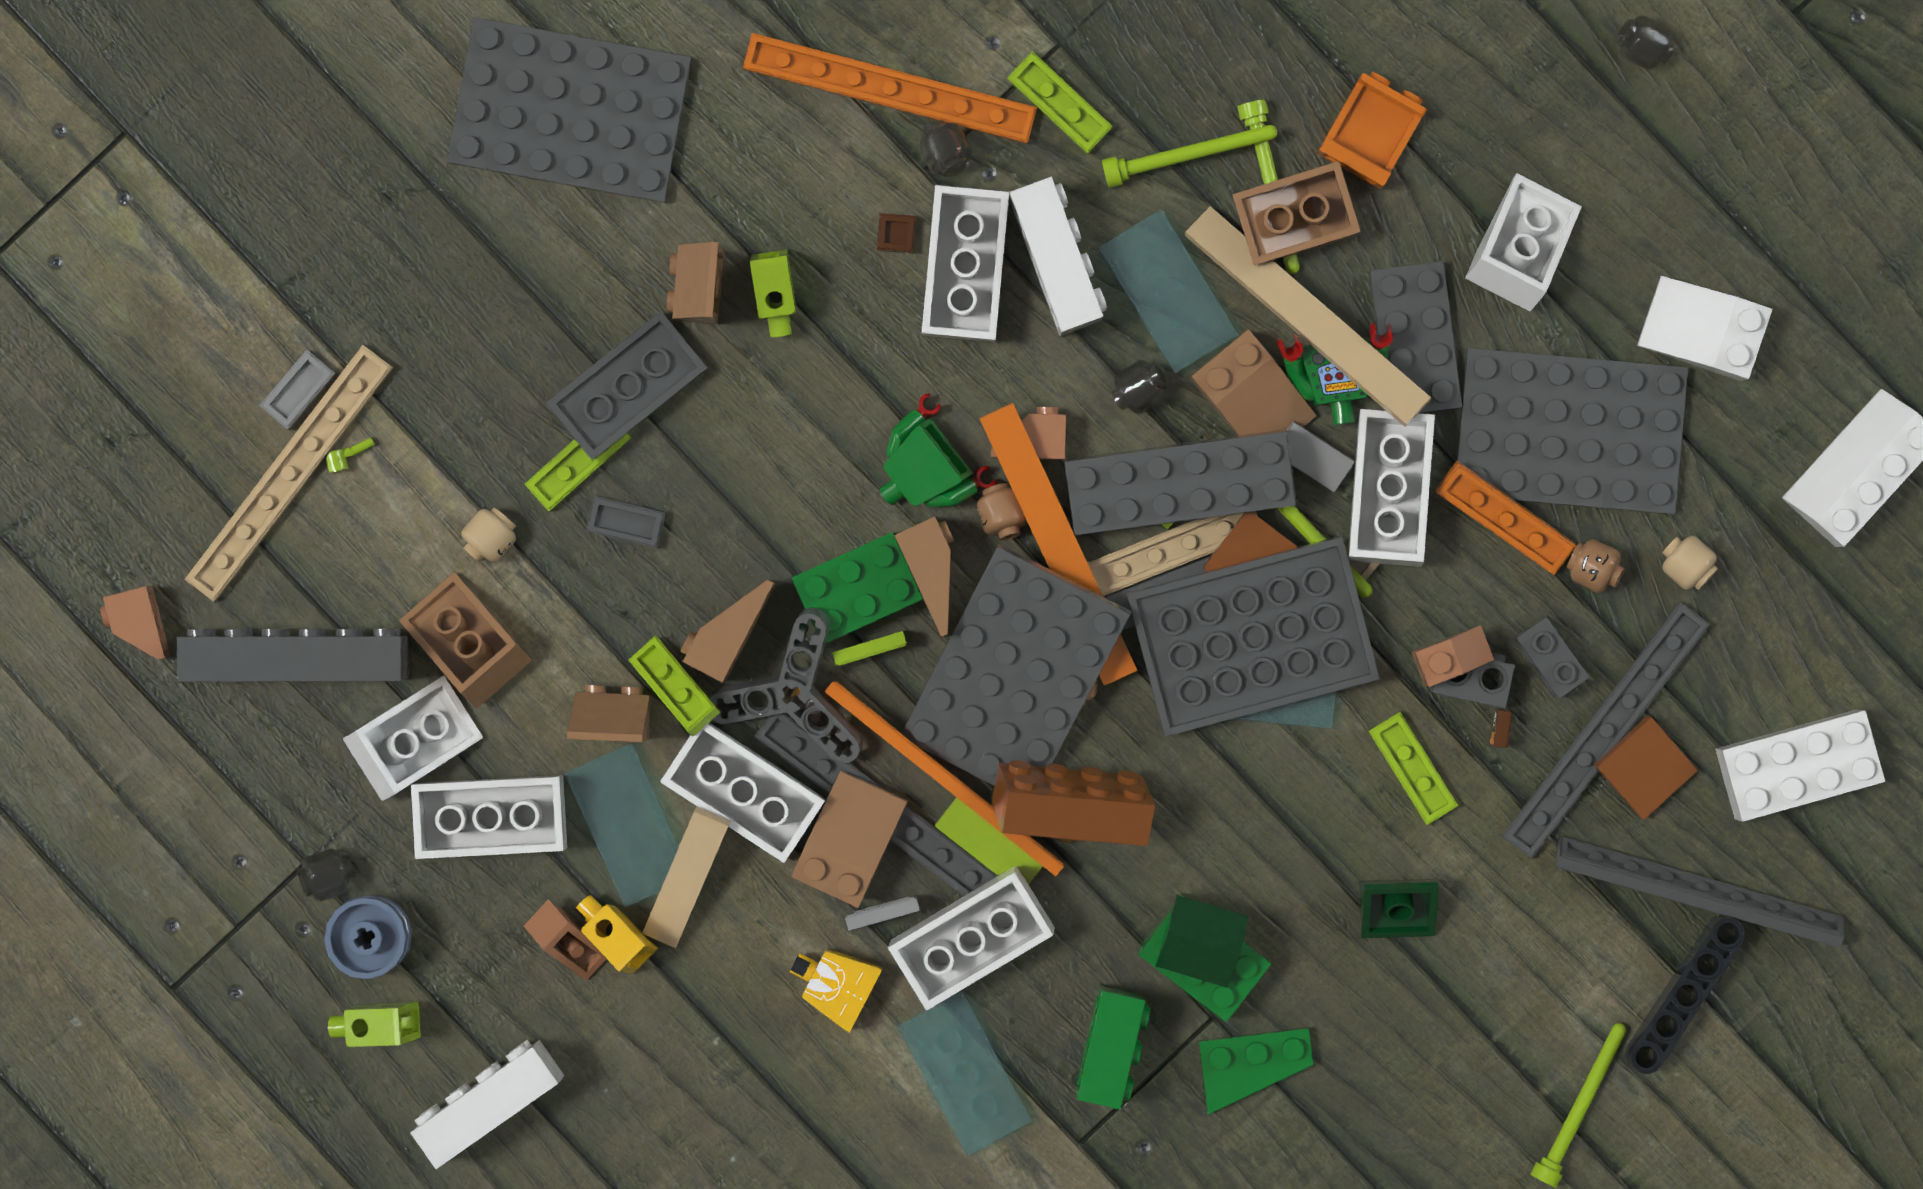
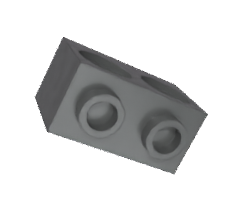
[1512,617,1590,699]
[1429,652,1515,708]

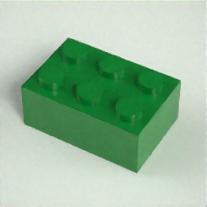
[792,532,923,644]
[1136,893,1271,1022]
[1075,984,1151,1110]

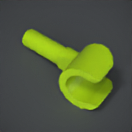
[326,437,375,473]

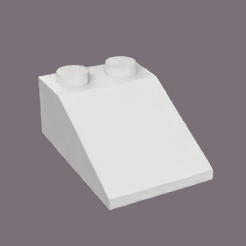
[1465,173,1582,311]
[1637,276,1773,381]
[343,676,483,801]

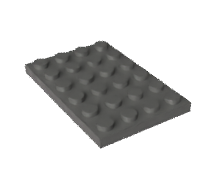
[447,17,692,203]
[1457,348,1688,514]
[1127,536,1380,737]
[902,544,1131,786]

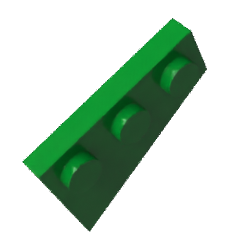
[1198,1027,1313,1115]

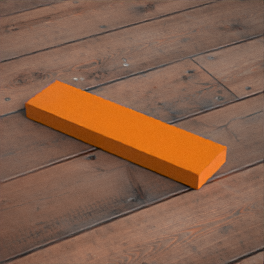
[1435,460,1576,575]

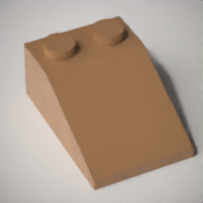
[1232,161,1361,266]
[666,242,724,324]
[1189,329,1316,436]
[894,517,954,637]
[399,572,532,709]
[680,580,777,682]
[567,685,652,742]
[791,770,908,908]

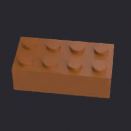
[992,760,1155,846]

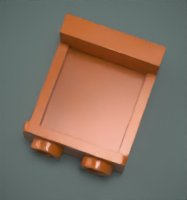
[1316,72,1427,190]

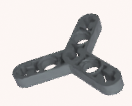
[709,607,863,763]

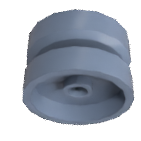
[324,894,412,979]

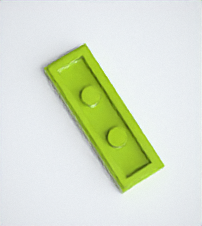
[1007,51,1113,155]
[524,433,632,512]
[628,635,720,736]
[1368,712,1458,825]
[934,797,1043,885]

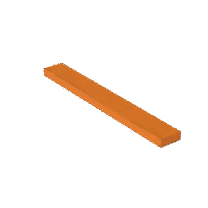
[743,33,1037,144]
[979,402,1138,686]
[825,681,1064,876]

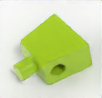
[750,249,796,337]
[328,1001,421,1047]

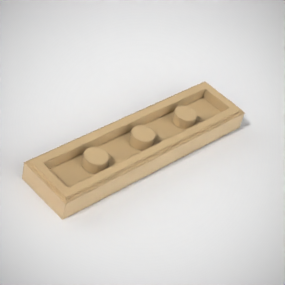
[642,806,731,948]

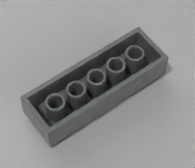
[1064,429,1297,535]
[177,629,410,682]

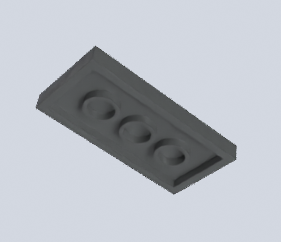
[1369,261,1462,413]
[546,311,707,462]

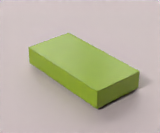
[832,631,907,666]

